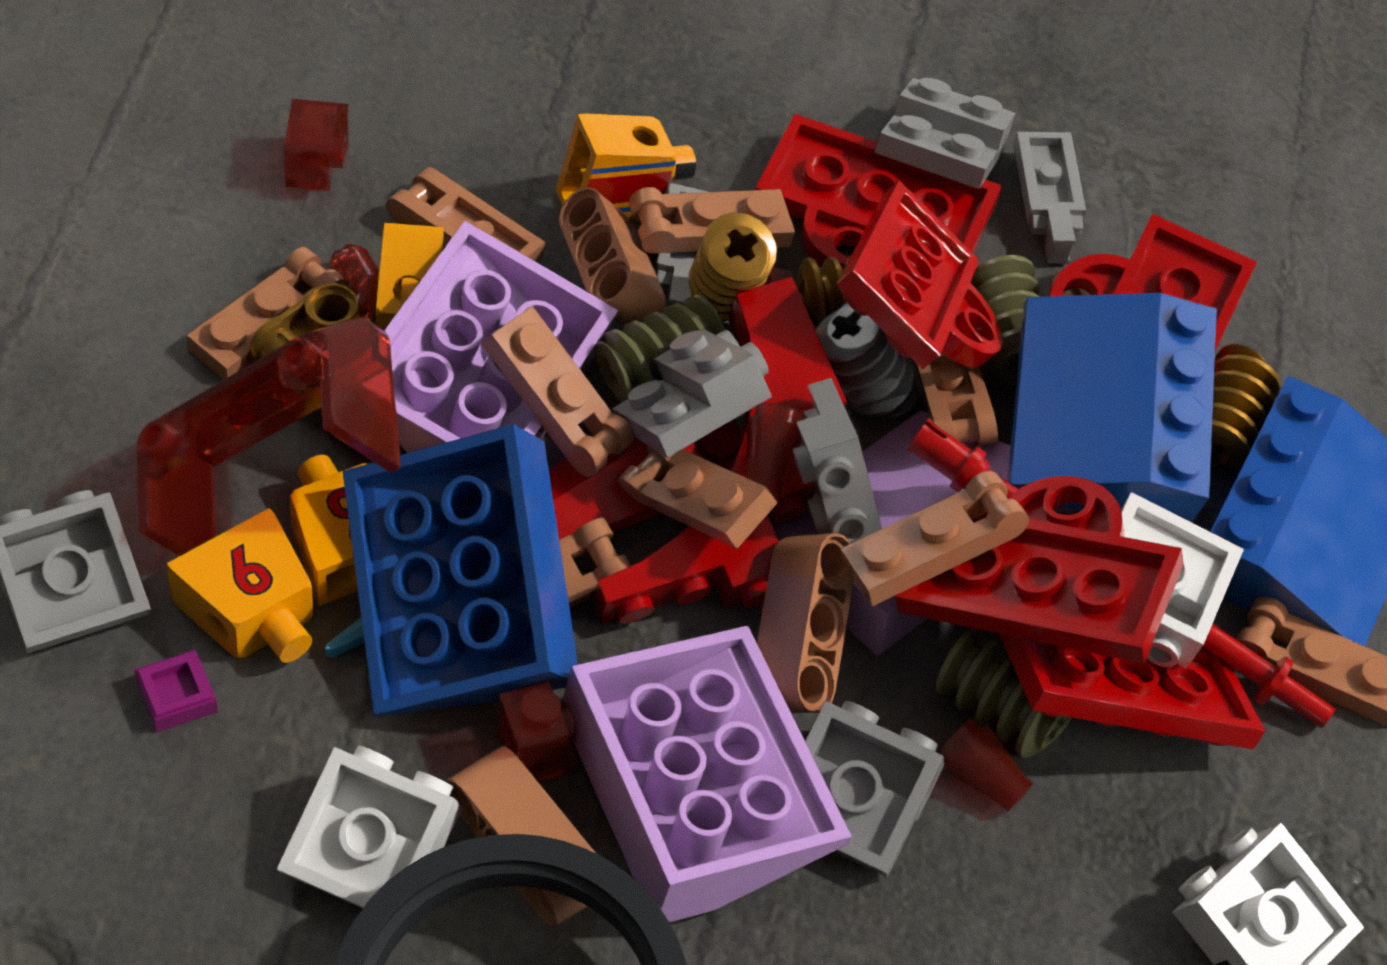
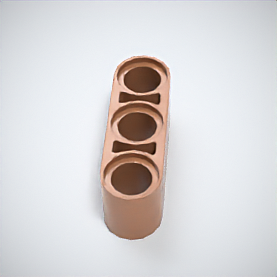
[559,187,666,326]
[757,533,854,714]
[446,746,595,927]

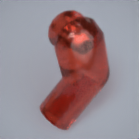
[330,244,380,325]

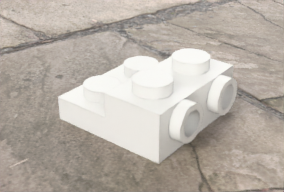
[1121,492,1244,668]
[277,745,462,909]
[1172,823,1364,965]

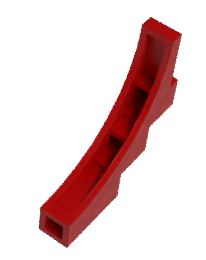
[592,277,847,624]

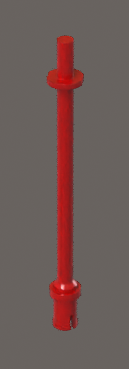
[906,418,1335,728]

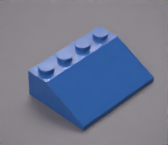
[1007,293,1217,523]
[1210,375,1387,646]
[343,424,578,717]

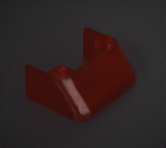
[137,317,401,556]

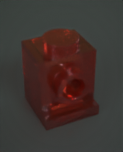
[284,99,349,191]
[497,681,579,782]

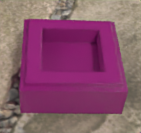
[134,650,218,733]

